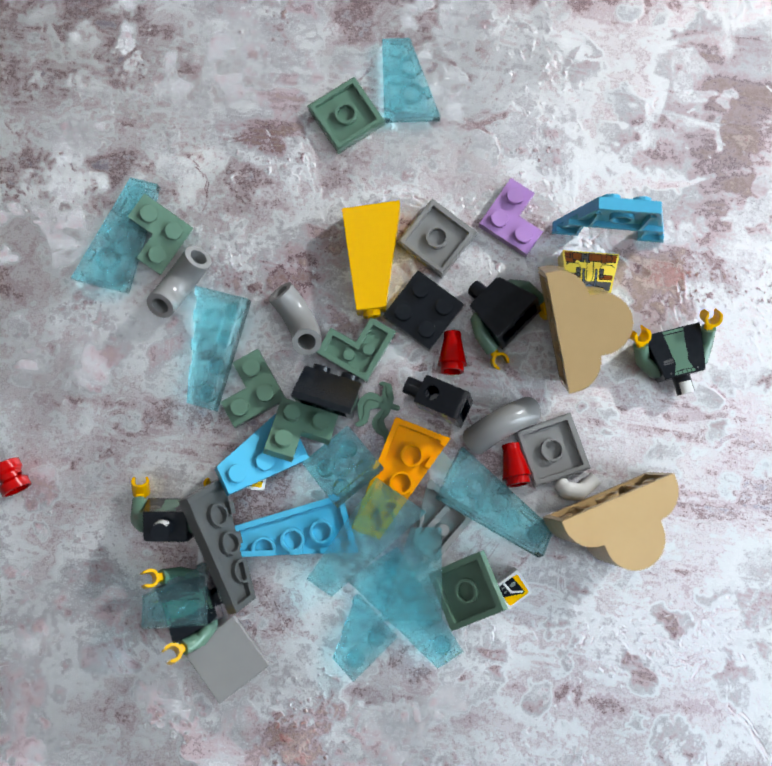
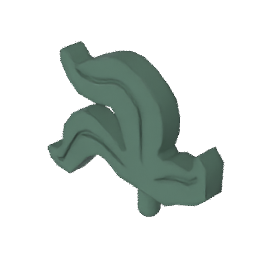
[355,381,400,444]

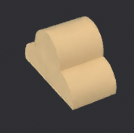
[538,265,633,394]
[543,472,679,571]

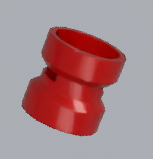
[0,457,32,497]

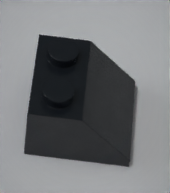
[291,364,363,420]

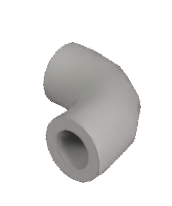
[147,245,212,318]
[268,282,321,355]
[463,397,541,454]

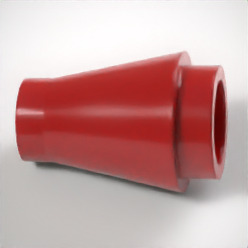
[438,330,467,375]
[502,442,532,488]

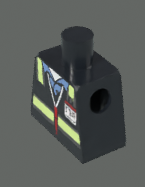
[402,375,473,428]

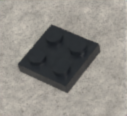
[383,270,464,351]

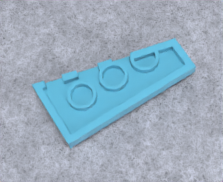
[235,494,359,557]

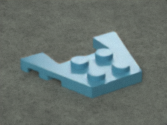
[552,194,664,243]

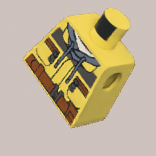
[557,250,619,293]

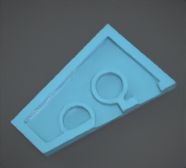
[215,414,309,496]

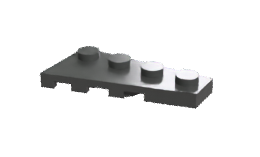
[179,478,256,615]

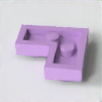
[478,178,543,258]

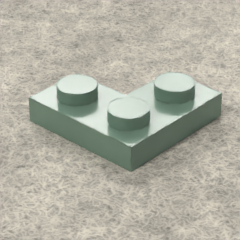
[127,193,193,275]
[316,317,396,383]
[221,349,286,428]
[263,397,338,462]

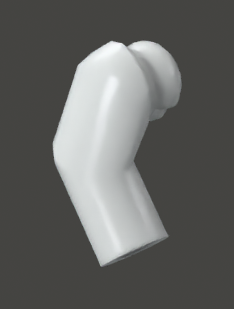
[555,473,601,501]

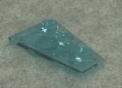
[382,38,441,123]

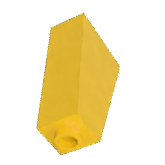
[342,200,400,319]

